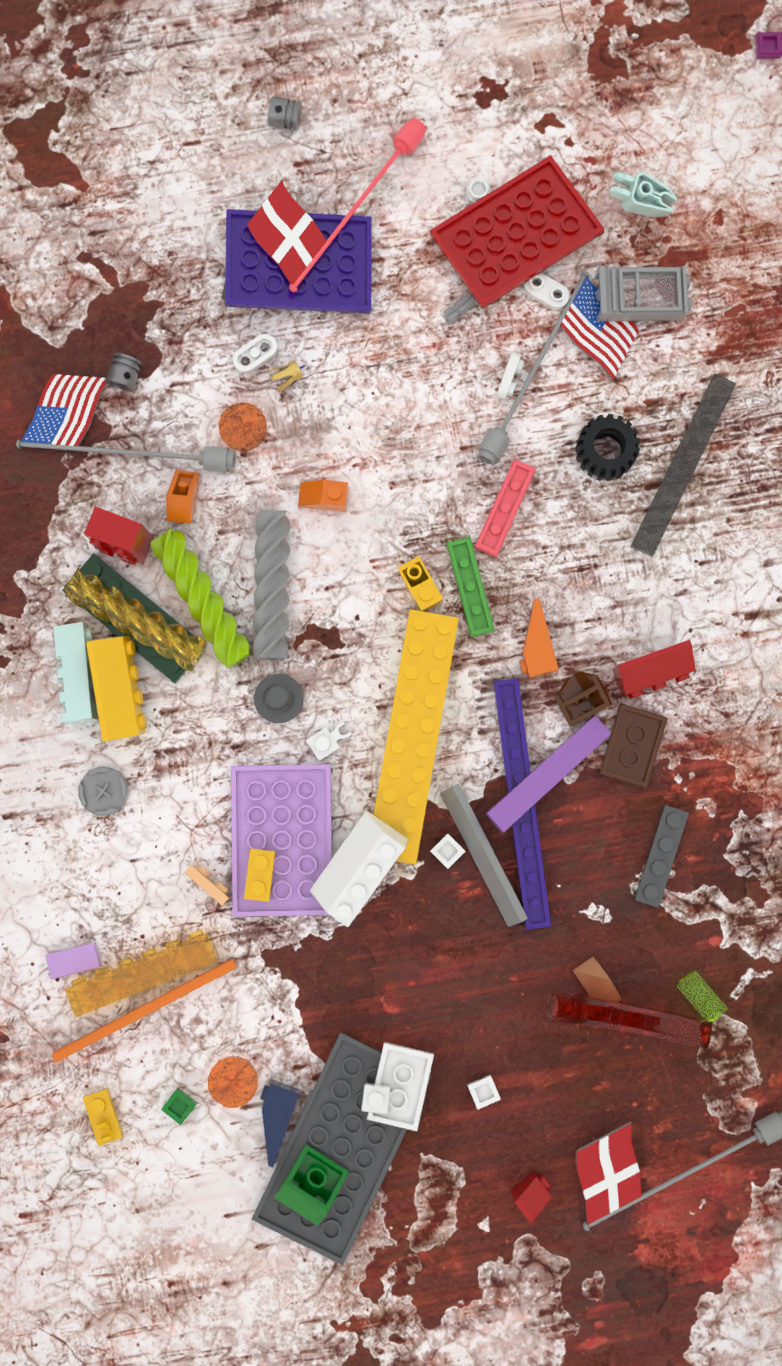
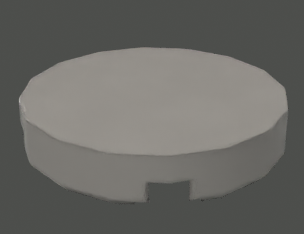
[78,767,129,816]

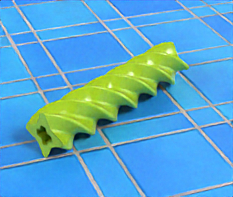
[150,528,254,669]

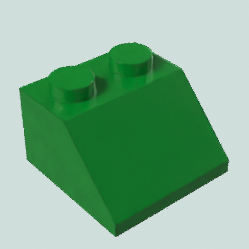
[274,1144,349,1226]

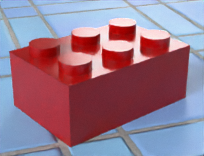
[84,506,154,566]

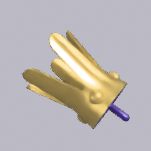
[268,361,305,392]

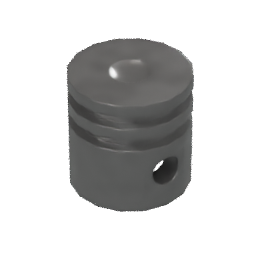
[268,96,302,131]
[105,353,142,392]

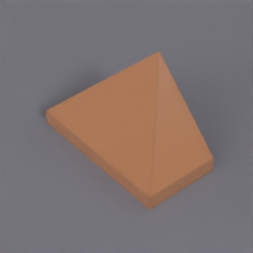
[572,956,622,1013]

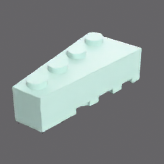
[53,622,99,726]

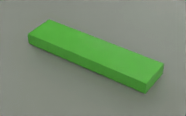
[446,537,495,638]

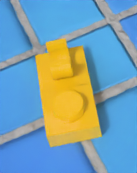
[82,1088,123,1146]

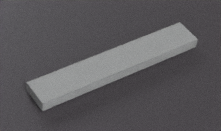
[440,783,528,927]

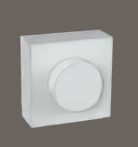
[430,834,465,869]
[467,1074,501,1109]
[361,1083,390,1114]

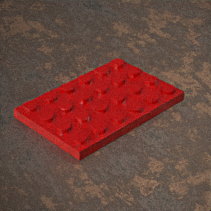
[430,155,604,309]

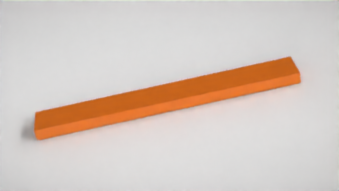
[51,958,239,1063]

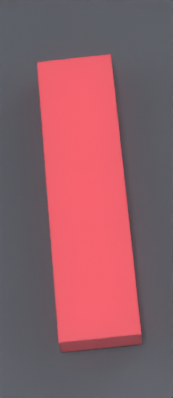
[474,459,536,558]

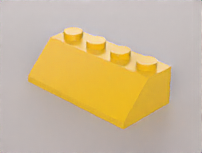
[86,636,147,742]

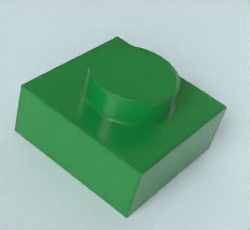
[161,1088,197,1125]

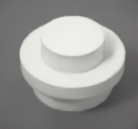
[466,179,490,203]

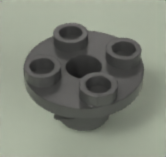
[254,674,304,723]

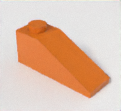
[519,598,559,679]

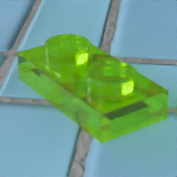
[675,969,728,1025]

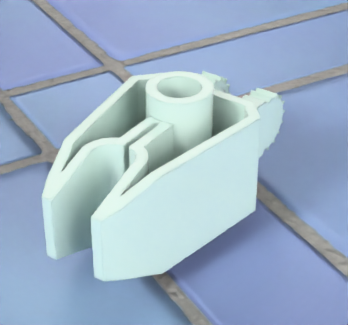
[609,172,677,217]

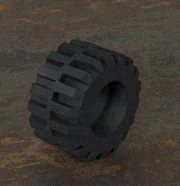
[575,414,640,481]

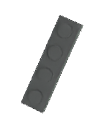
[634,805,689,908]

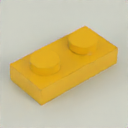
[244,849,276,902]

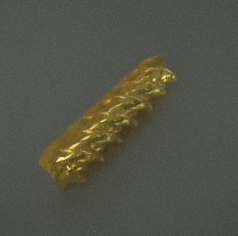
[64,567,207,672]

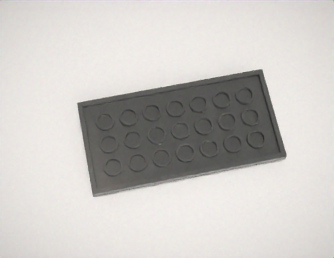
[251,1032,431,1265]

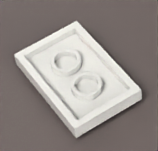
[367,1042,434,1131]

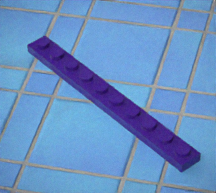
[493,678,551,930]

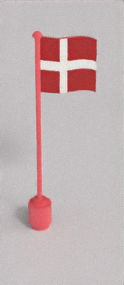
[247,118,427,292]

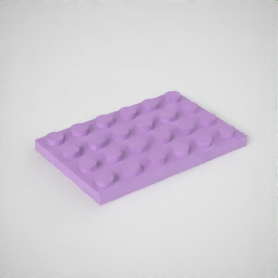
[231,764,332,917]

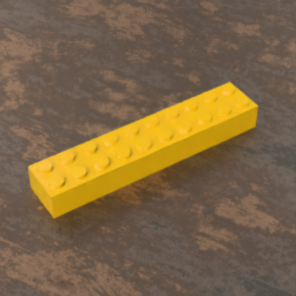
[374,609,459,865]

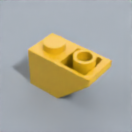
[397,556,443,612]

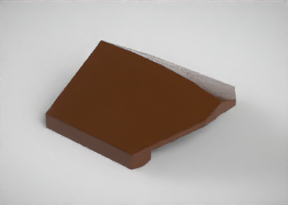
[555,671,613,727]

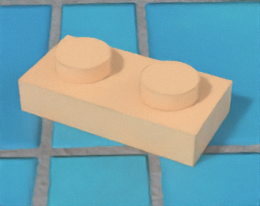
[184,864,231,906]

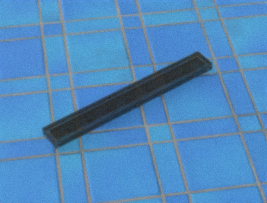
[630,373,737,557]

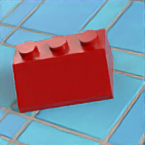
[612,640,696,699]

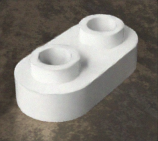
[524,273,569,310]
[233,334,278,374]
[496,351,524,400]

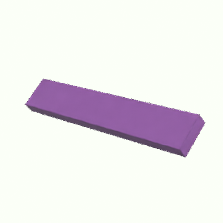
[485,715,611,833]

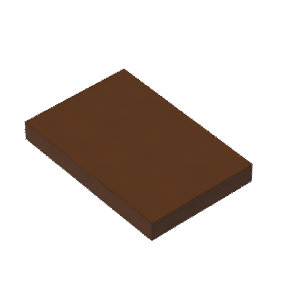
[598,703,668,789]

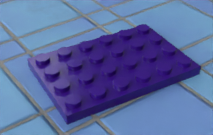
[225,209,372,313]

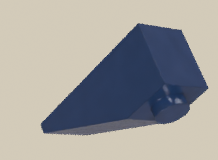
[260,1079,300,1168]

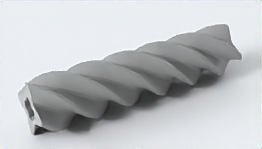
[253,510,291,661]

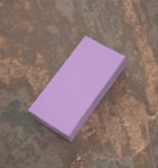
[45,942,101,979]

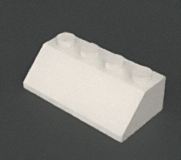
[310,810,408,927]

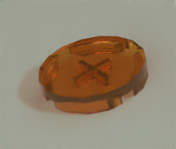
[218,402,267,451]
[208,1056,258,1108]

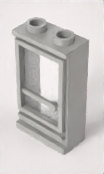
[595,266,691,322]

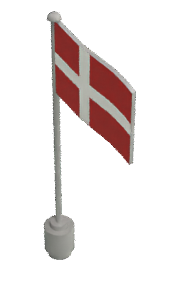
[576,1111,782,1231]

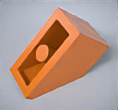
[166,470,200,524]
[298,480,349,512]

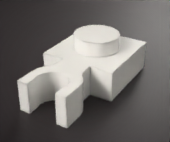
[306,721,352,761]

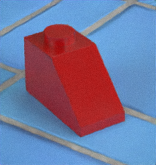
[511,1171,552,1223]

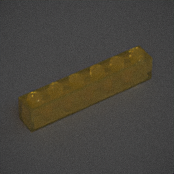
[65,929,220,1018]

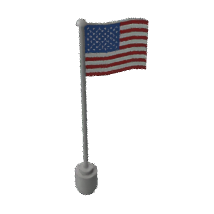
[477,271,639,465]
[16,374,236,472]

